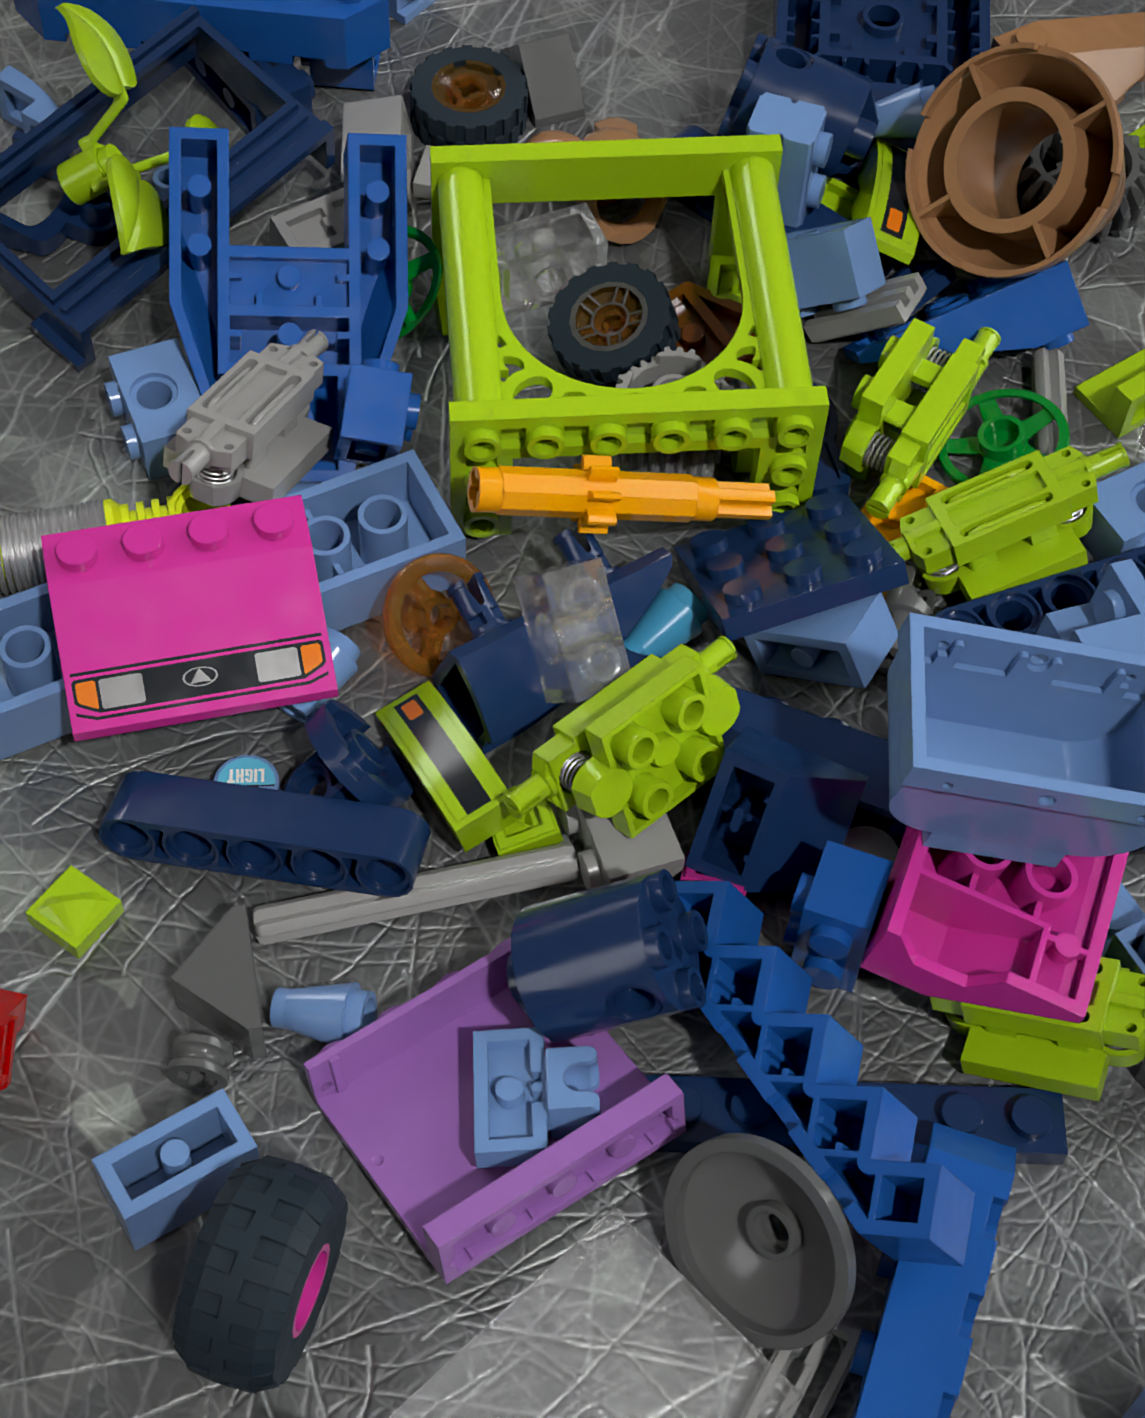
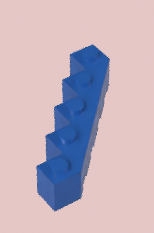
[14,0,390,70]
[674,881,975,1267]
[849,1122,1017,1418]

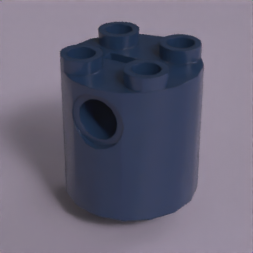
[716,33,879,184]
[506,869,708,1042]

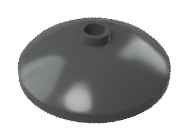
[664,1133,856,1350]

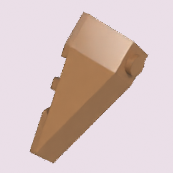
[991,12,1145,106]

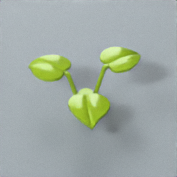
[55,3,230,255]

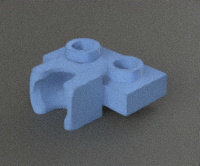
[473,1027,601,1169]

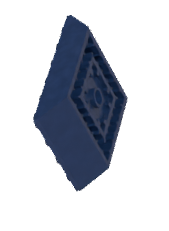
[772,0,990,175]

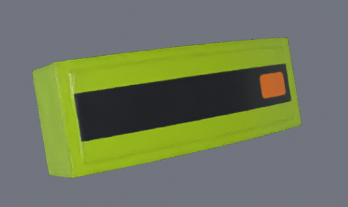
[850,138,920,265]
[375,680,519,853]

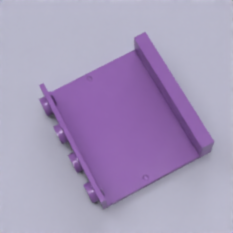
[303,938,686,1285]

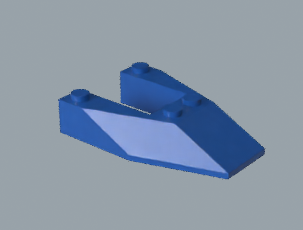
[169,127,408,483]

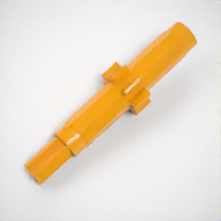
[467,454,776,534]

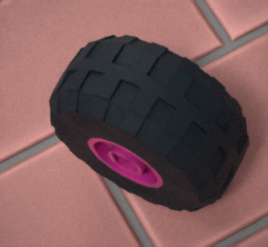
[172,1155,348,1394]

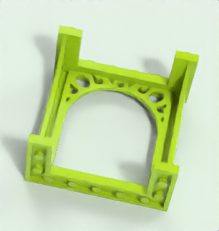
[430,134,830,538]

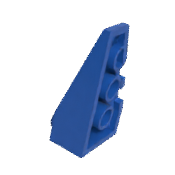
[842,260,1090,363]

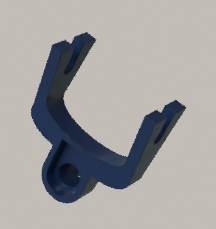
[0,130,118,256]

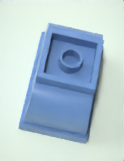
[887,612,1145,868]

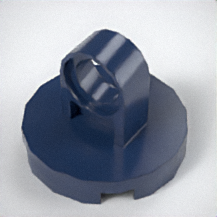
[284,699,413,808]

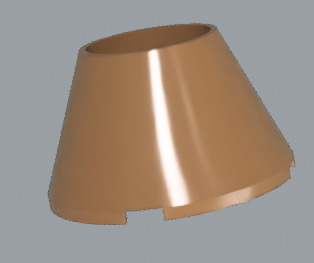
[905,42,1126,279]

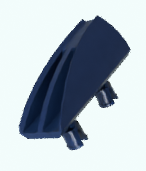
[432,528,673,755]

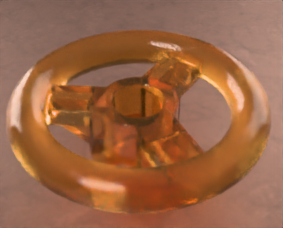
[382,553,494,678]

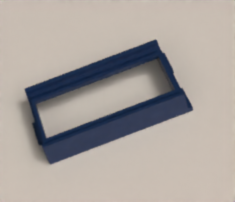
[0,5,335,373]

